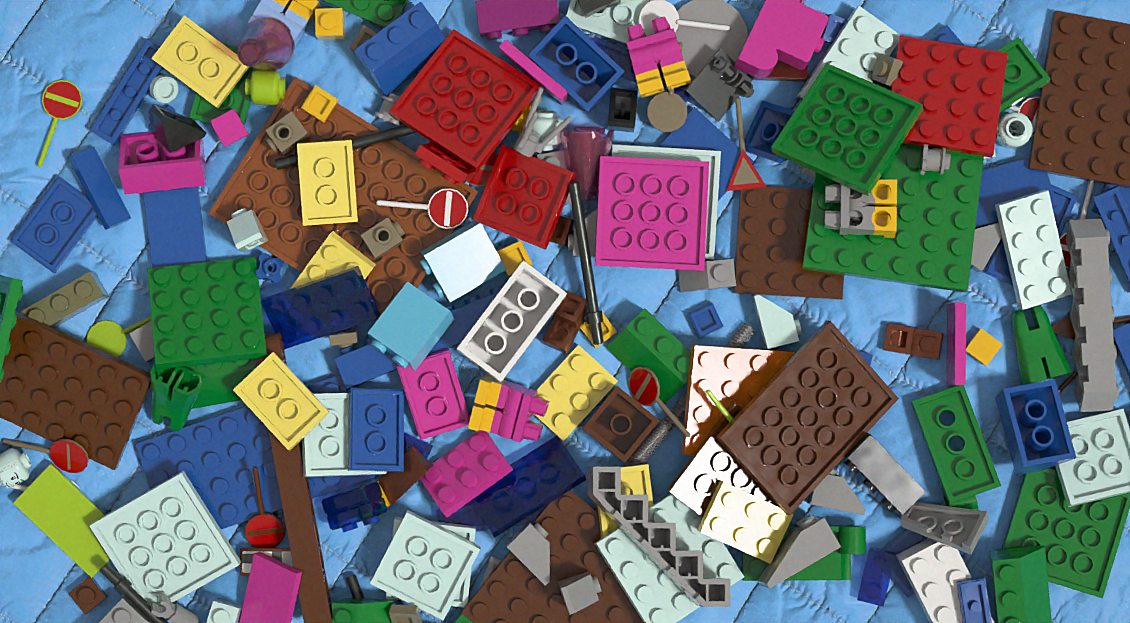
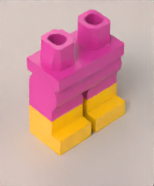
[626,16,691,98]
[468,374,549,443]

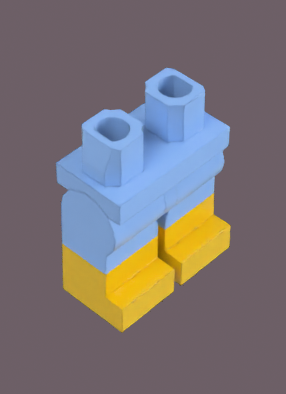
[245,0,321,61]

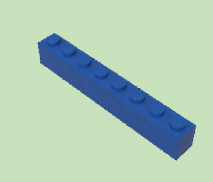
[334,284,504,389]

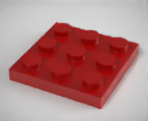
[472,144,576,250]

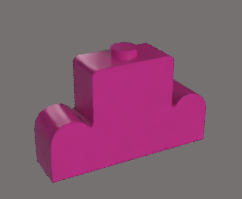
[734,0,829,78]

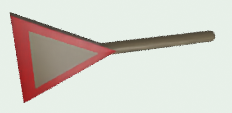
[727,98,766,191]

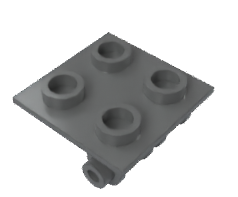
[685,48,754,121]

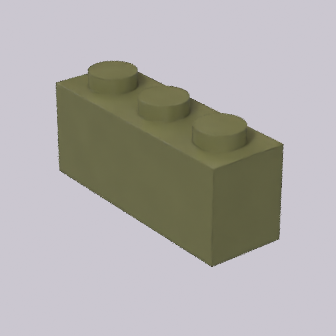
[19,272,109,328]

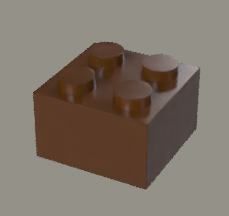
[583,386,660,462]

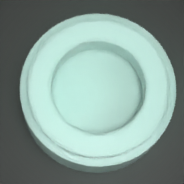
[150,75,178,103]

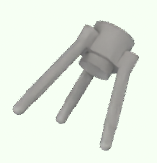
[514,87,572,157]

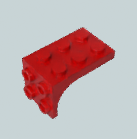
[415,142,477,185]

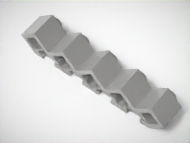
[1065,218,1119,412]
[587,467,731,607]

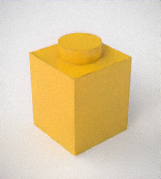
[315,8,346,41]

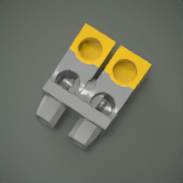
[824,179,897,238]

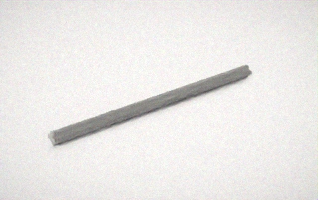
[590,322,756,512]

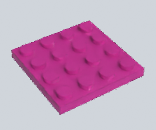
[594,156,709,271]

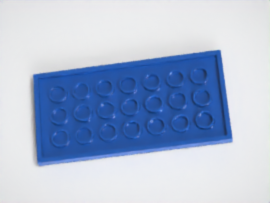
[135,375,376,529]

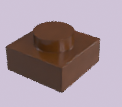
[68,576,108,615]

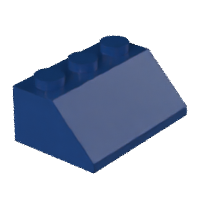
[353,1,445,96]
[528,16,625,113]
[995,379,1076,475]

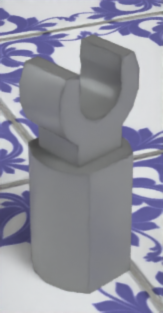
[151,594,199,623]

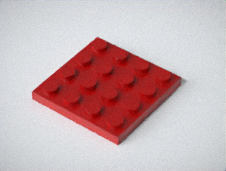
[389,29,541,172]
[891,36,1008,158]

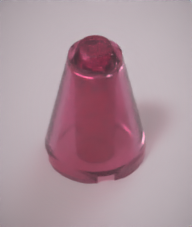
[237,17,295,71]
[560,127,614,201]

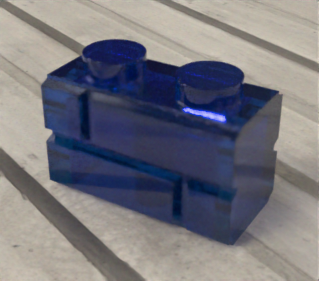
[321,481,388,533]

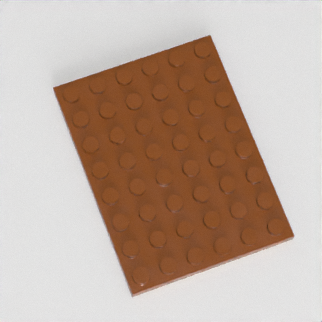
[208,77,479,320]

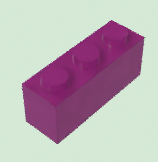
[475,0,560,40]

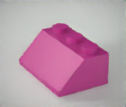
[118,127,206,194]

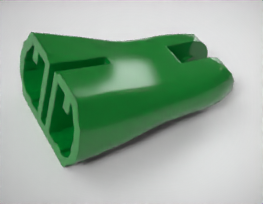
[1012,305,1072,385]
[150,364,203,432]

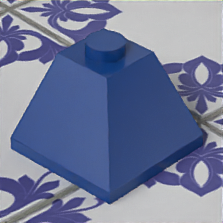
[744,101,795,164]

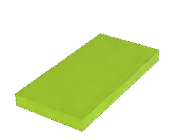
[13,463,110,578]

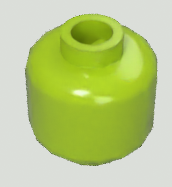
[245,69,286,105]

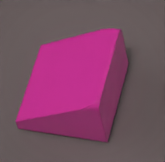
[210,109,249,147]

